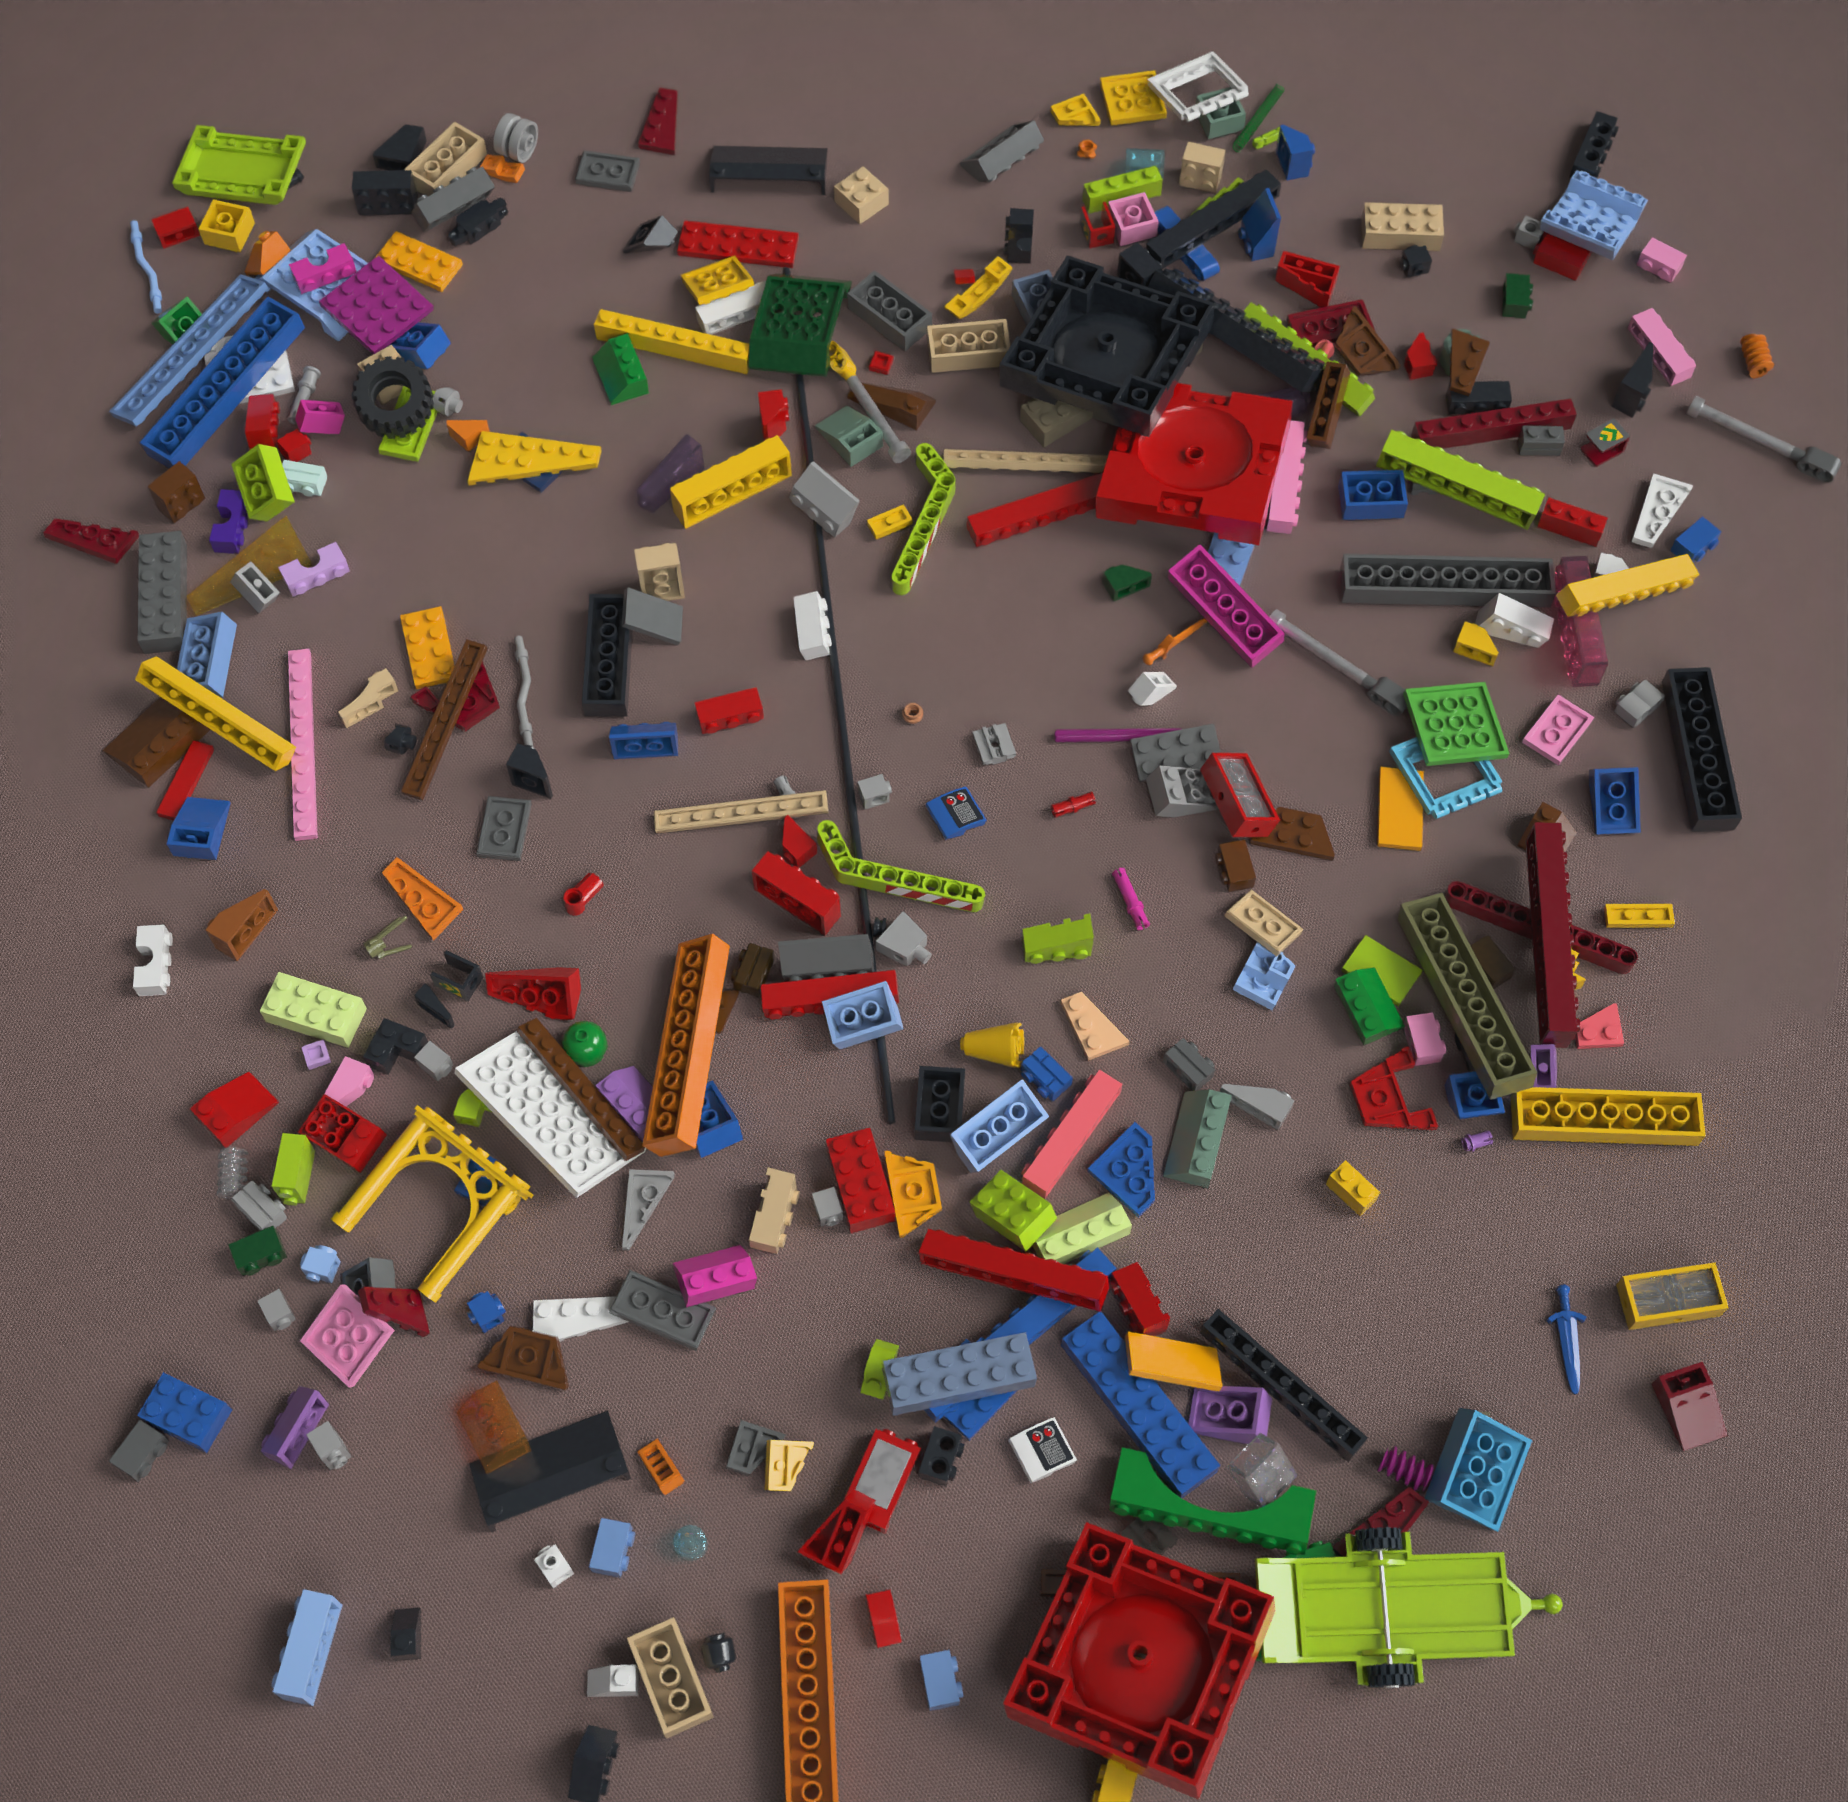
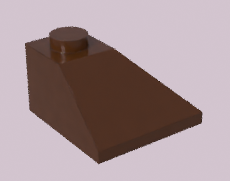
[1517,802,1577,851]

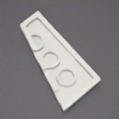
[1632,473,1693,548]
[533,1297,628,1342]

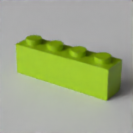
[1082,166,1163,214]

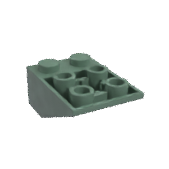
[815,406,883,467]

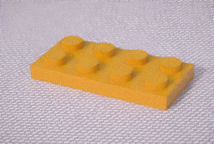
[375,231,463,292]
[400,606,455,690]

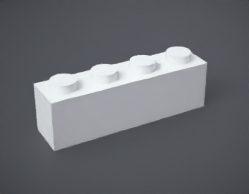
[695,281,766,335]

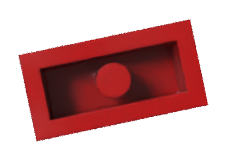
[151,207,200,249]

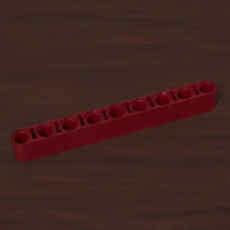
[1444,881,1638,974]

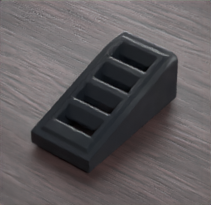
[414,983,455,1029]

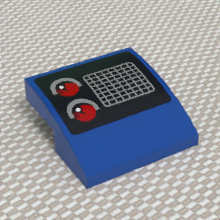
[925,786,987,840]

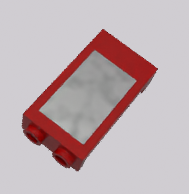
[844,1429,921,1534]

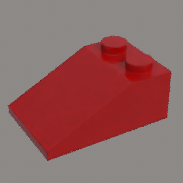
[190,1072,279,1149]

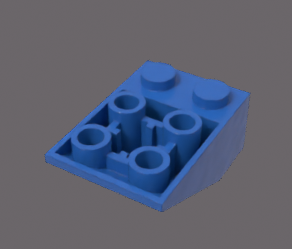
[167,797,231,860]

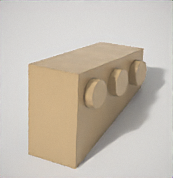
[749,1168,800,1254]

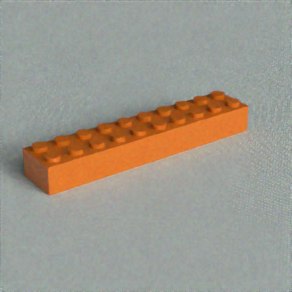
[642,934,730,1157]
[778,1580,839,1802]

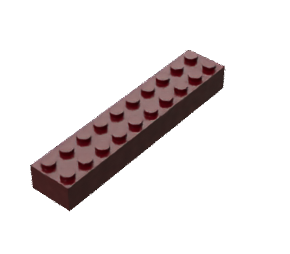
[1525,822,1580,1048]

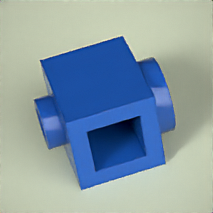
[467,1291,506,1333]

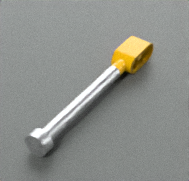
[829,341,911,463]

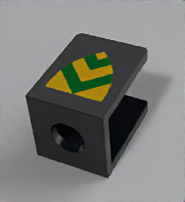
[430,950,483,1001]

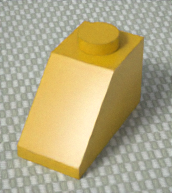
[1453,621,1499,666]

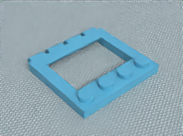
[1389,737,1503,819]

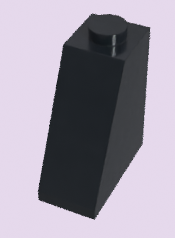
[373,124,427,170]

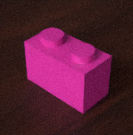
[295,400,345,434]

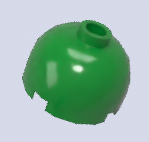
[562,1021,608,1068]

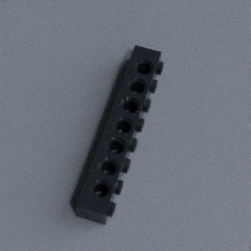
[1200,1308,1368,1463]

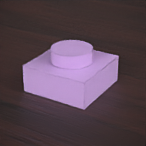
[302,1040,331,1070]

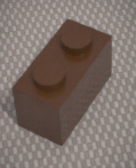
[1215,840,1256,892]

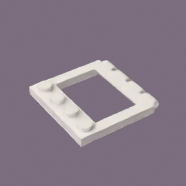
[1148,52,1248,122]

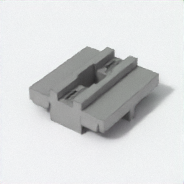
[972,723,1016,765]

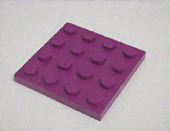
[319,255,434,355]

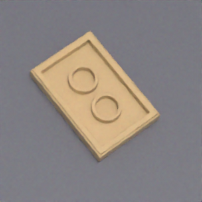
[1225,890,1303,957]

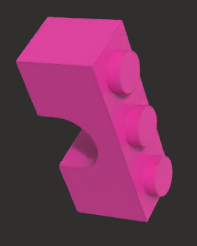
[289,243,357,294]

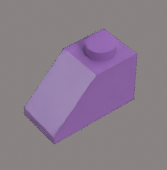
[1531,1044,1557,1088]

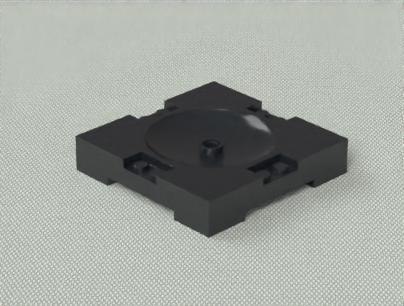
[1000,255,1215,437]

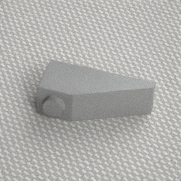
[1220,1084,1295,1130]

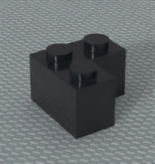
[363,1018,428,1075]
[568,1724,620,1802]

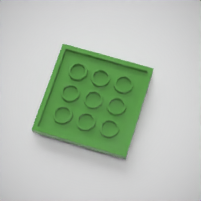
[1403,682,1509,766]

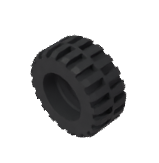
[352,356,434,439]

